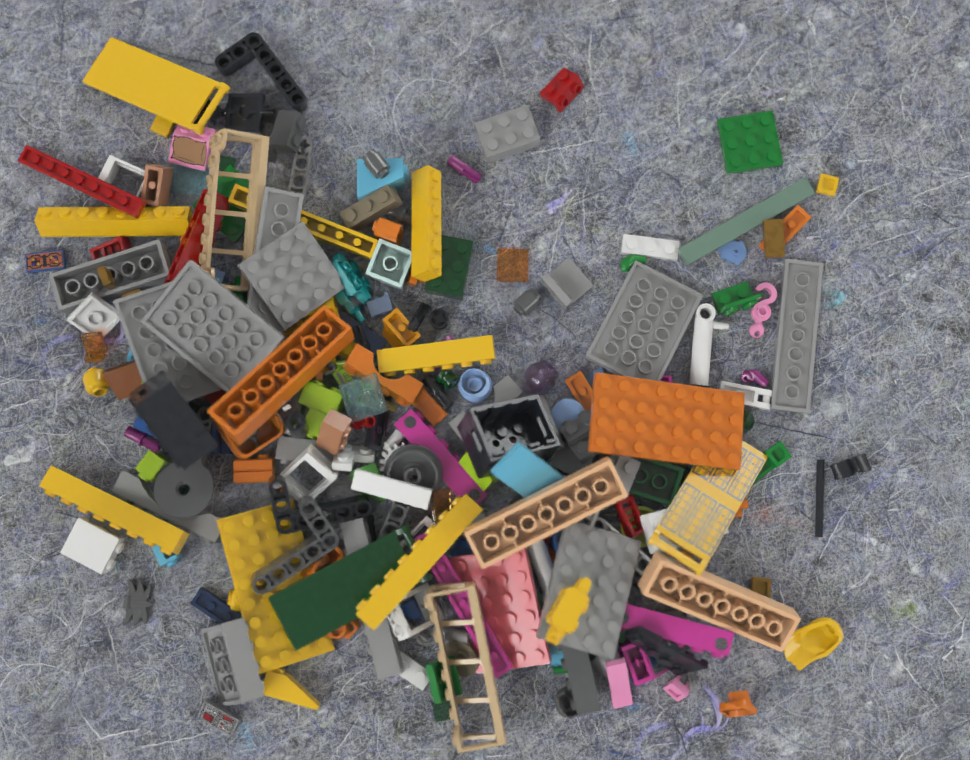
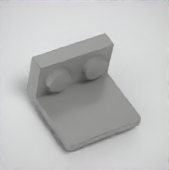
[540,258,593,310]

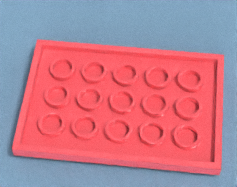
[450,547,552,674]

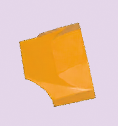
[382,307,422,348]

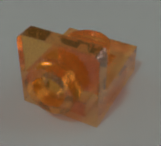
[81,332,107,363]

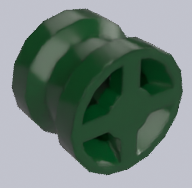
[436,369,460,391]

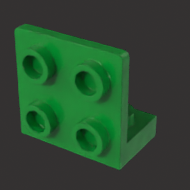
[711,281,762,317]

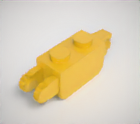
[544,577,592,645]

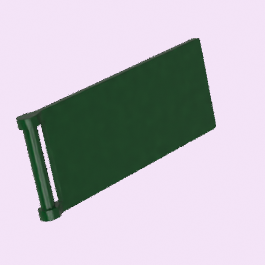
[268,524,435,650]

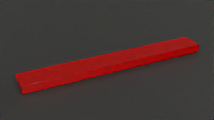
[17,145,147,219]

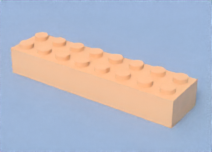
[463,456,628,569]
[638,550,801,652]

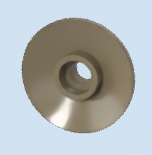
[446,640,479,677]

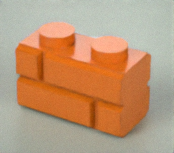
[233,455,276,484]

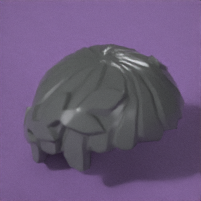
[554,686,578,719]

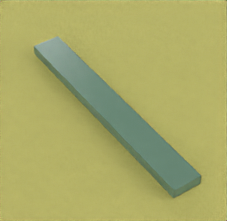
[677,177,815,266]

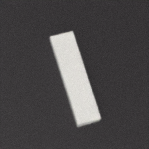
[351,469,433,510]

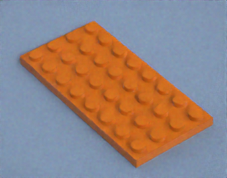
[588,372,745,471]

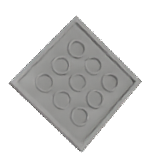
[237,221,345,330]

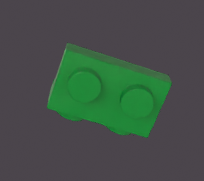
[425,656,463,704]

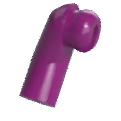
[740,369,769,388]

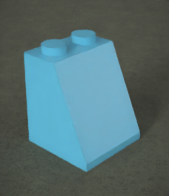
[357,158,409,201]

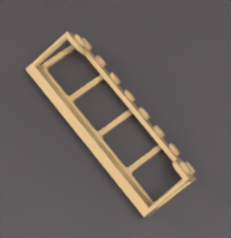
[199,128,270,293]
[424,581,506,753]

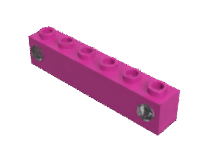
[394,409,489,505]
[620,604,734,659]

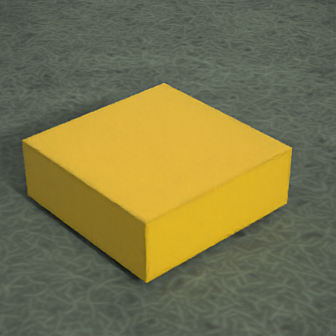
[150,115,176,139]
[815,173,839,197]

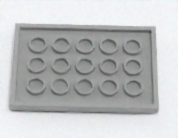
[141,260,285,392]
[585,260,703,381]
[113,281,222,402]
[536,522,641,660]

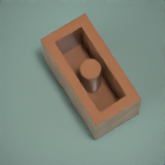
[141,164,174,206]
[315,408,352,456]

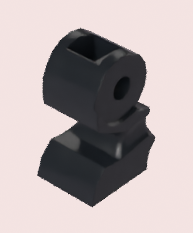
[829,453,871,480]

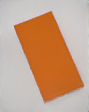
[412,387,448,427]

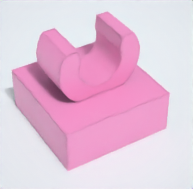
[663,675,690,702]

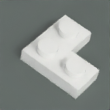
[332,444,376,471]

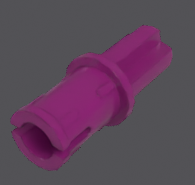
[447,154,482,183]
[123,426,161,452]

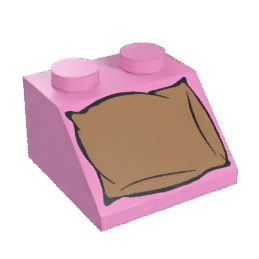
[168,125,217,171]

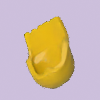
[784,617,843,671]

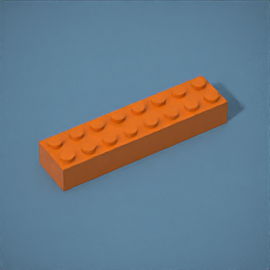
[207,305,354,446]

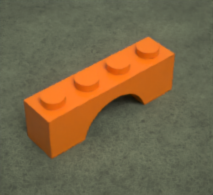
[342,343,423,407]

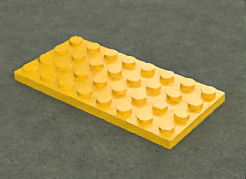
[216,499,335,674]

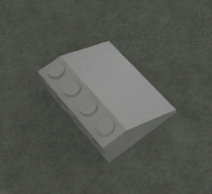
[201,617,265,706]

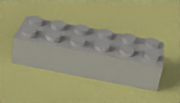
[49,239,171,314]

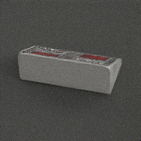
[197,699,241,736]

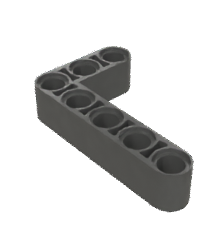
[251,495,339,594]

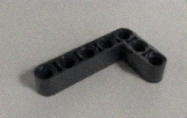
[215,32,308,112]
[268,474,372,534]

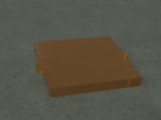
[497,247,529,284]
[431,487,452,524]

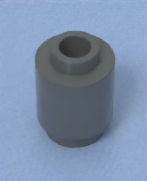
[363,149,391,179]
[513,288,542,316]

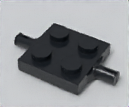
[221,93,276,132]

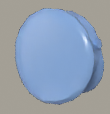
[458,368,492,403]
[551,398,584,431]

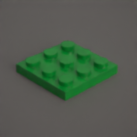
[716,110,783,175]
[192,165,249,244]

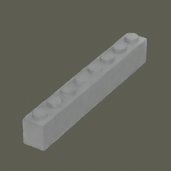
[339,518,405,680]

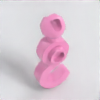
[749,282,777,338]

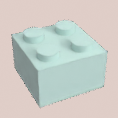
[365,238,411,290]

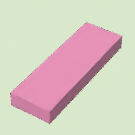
[605,658,633,709]

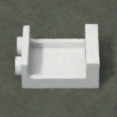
[60,517,125,574]

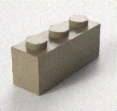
[339,184,403,231]

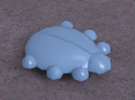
[717,240,747,266]

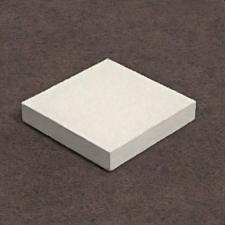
[67,292,120,343]

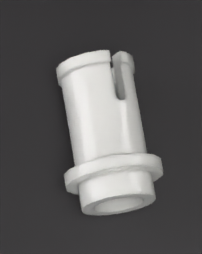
[383,429,405,452]

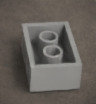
[474,105,540,164]

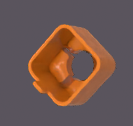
[215,412,284,459]

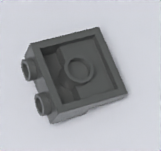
[559,410,599,464]

